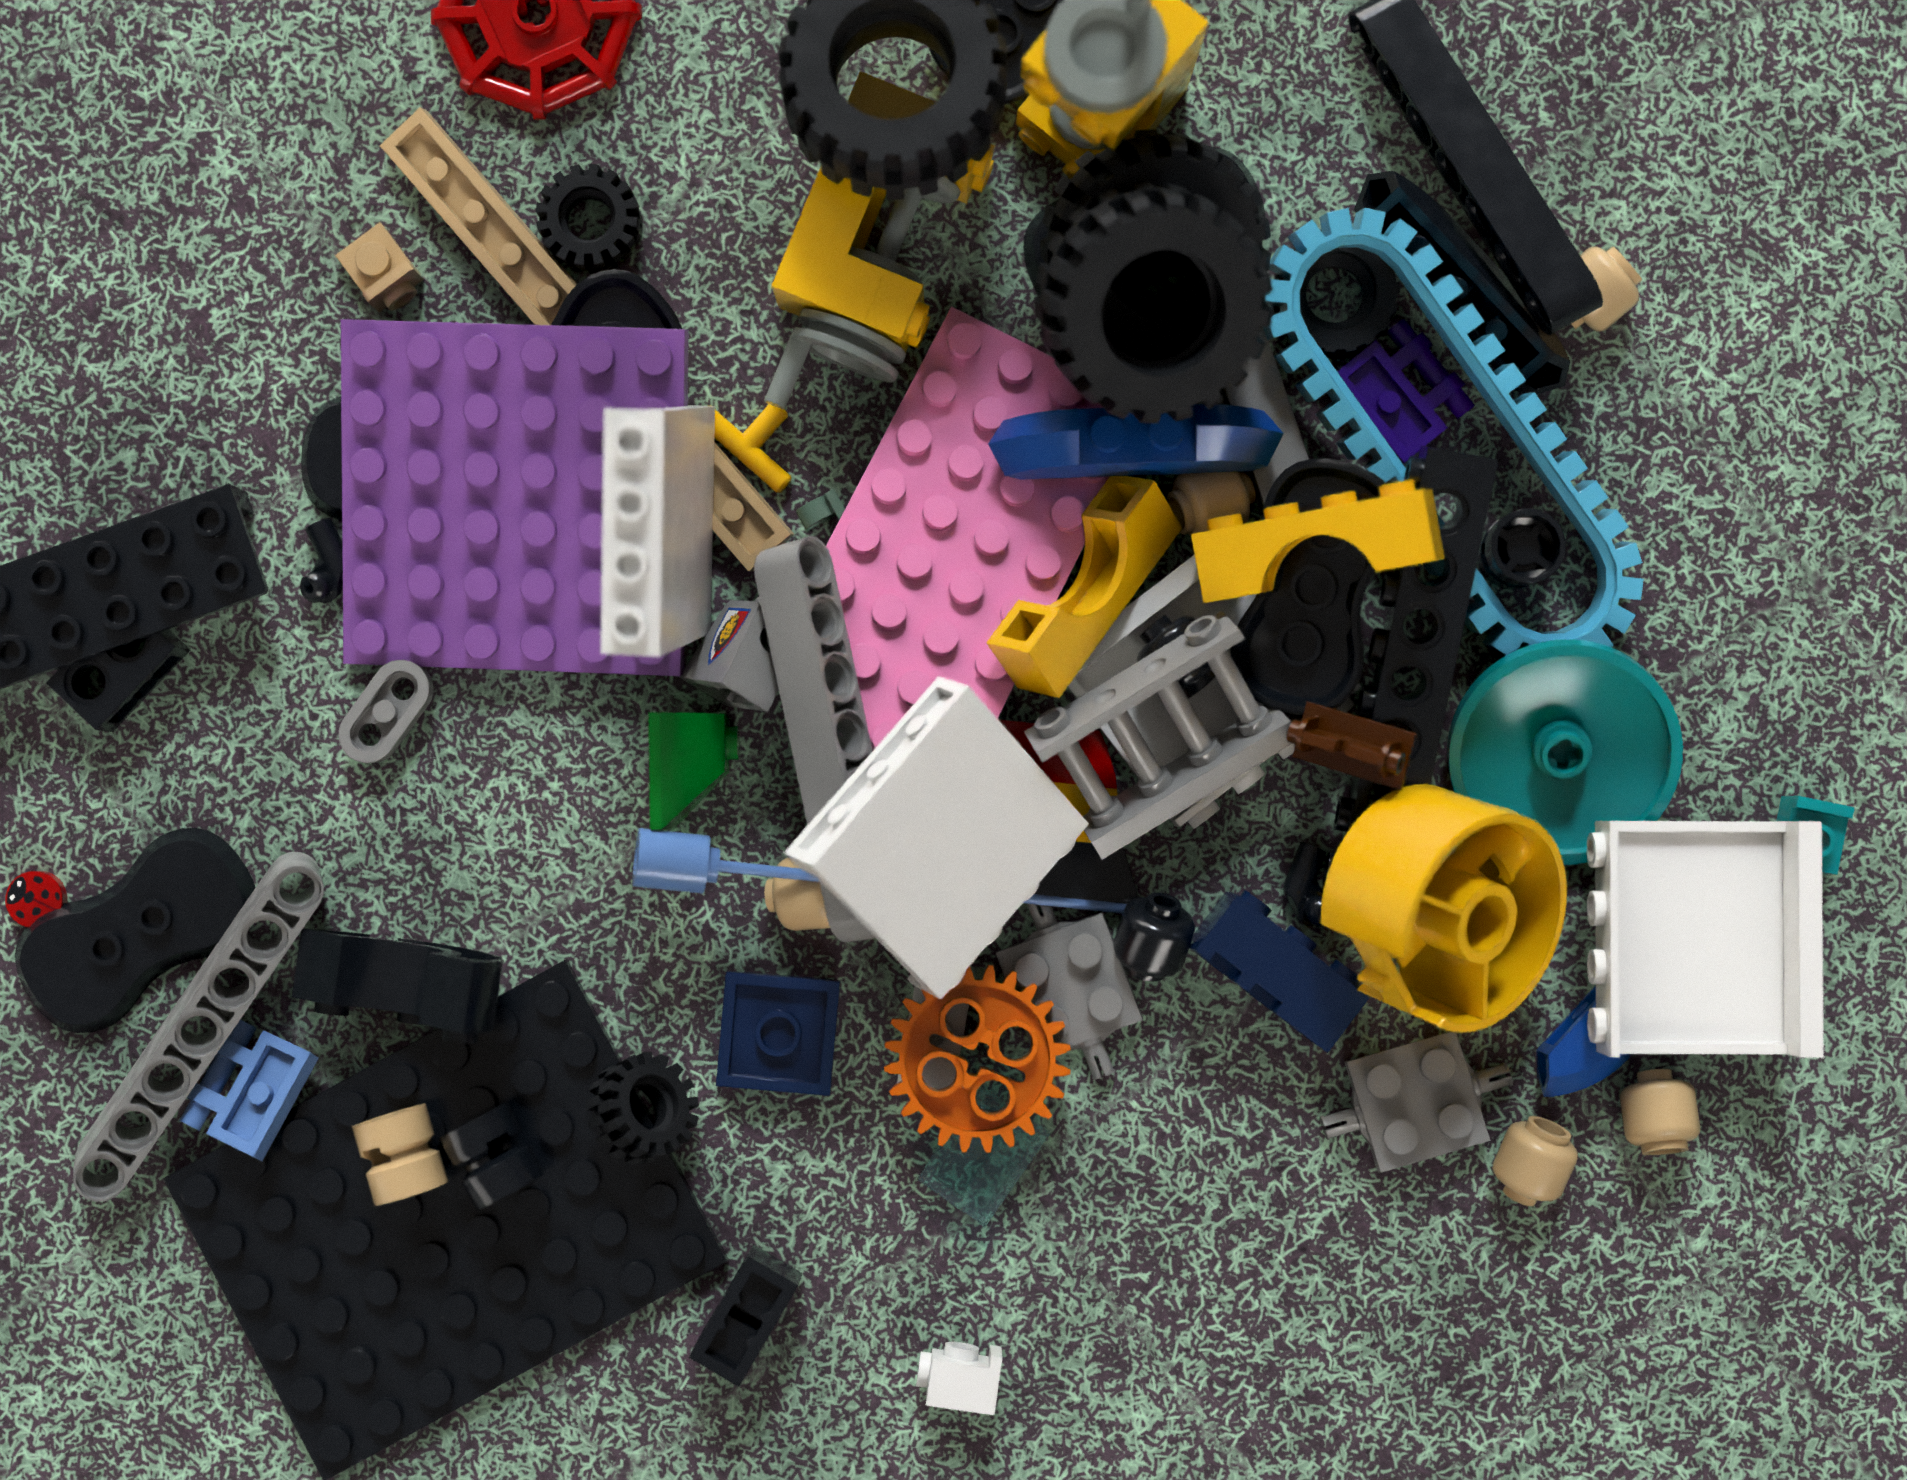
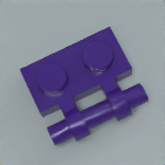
[1337,318,1475,464]

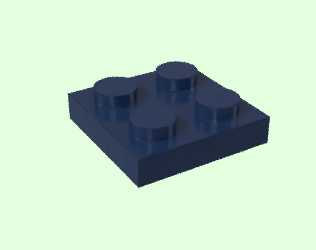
[716,970,841,1096]

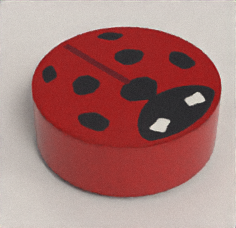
[5,871,68,927]

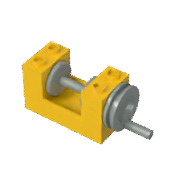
[1016,0,1209,179]
[764,71,996,410]

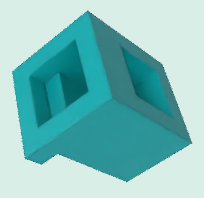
[1776,796,1855,875]

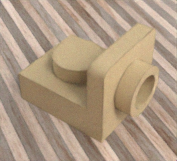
[335,222,424,312]

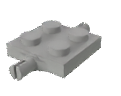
[996,904,1143,1080]
[1320,1031,1513,1173]

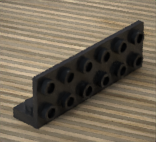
[0,484,269,690]

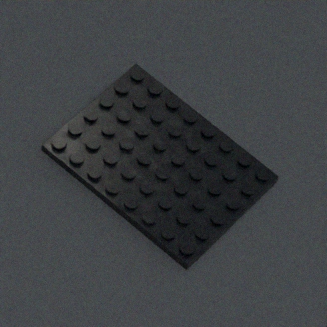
[163,959,729,1480]

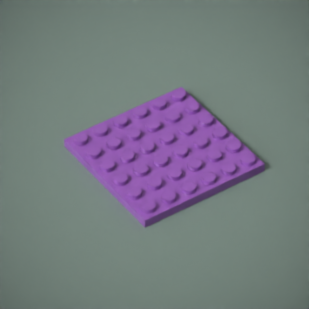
[341,319,689,676]

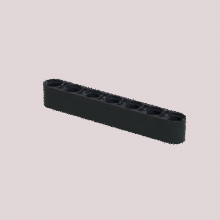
[1348,0,1603,336]

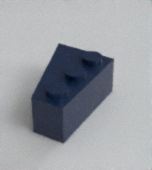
[1189,890,1369,1053]

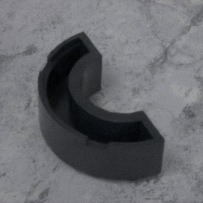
[292,928,503,1043]

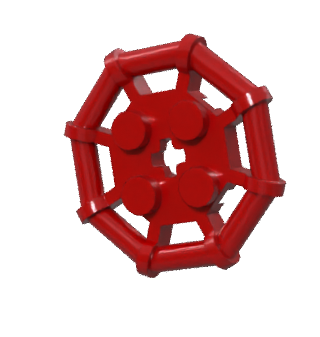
[431,0,642,120]

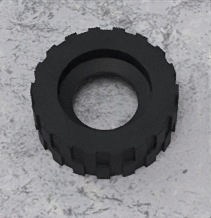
[1272,230,1400,360]

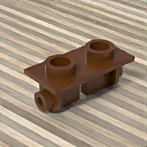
[1287,701,1417,790]

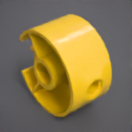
[1321,784,1567,1033]

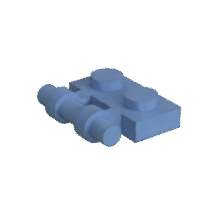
[179,1020,319,1161]

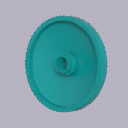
[1447,639,1683,865]

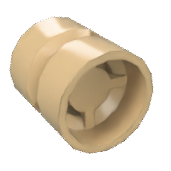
[352,1103,449,1206]

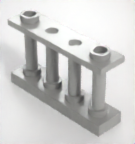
[1024,610,1293,860]

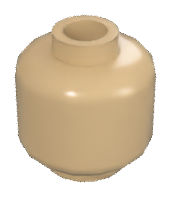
[1571,246,1642,332]
[1166,472,1255,536]
[764,857,830,931]
[1620,1069,1700,1155]
[1492,1116,1578,1206]

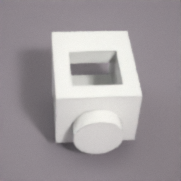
[916,1342,1002,1415]

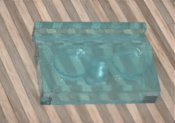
[917,1084,1051,1227]

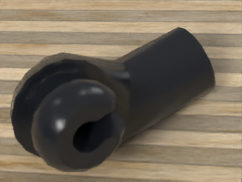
[300,518,343,604]

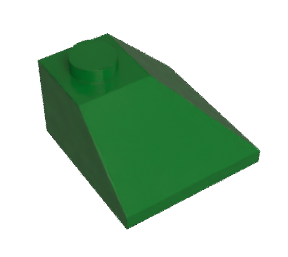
[648,712,740,830]

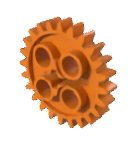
[884,964,1071,1153]

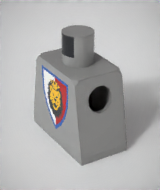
[679,595,779,712]

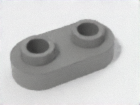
[339,660,434,763]

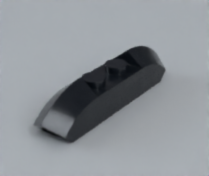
[1354,171,1570,395]

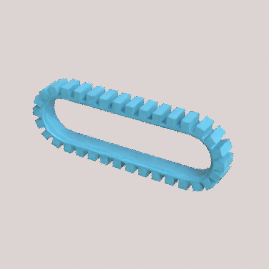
[1263,208,1644,656]

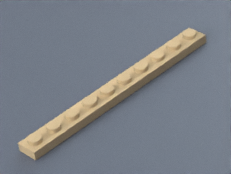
[380,107,794,572]

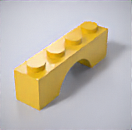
[986,476,1183,698]
[1191,480,1445,603]

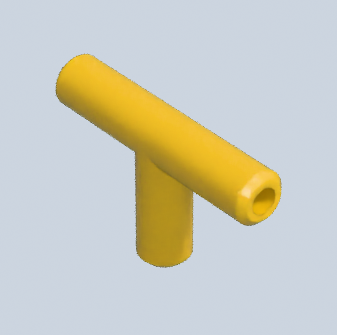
[714,404,792,493]

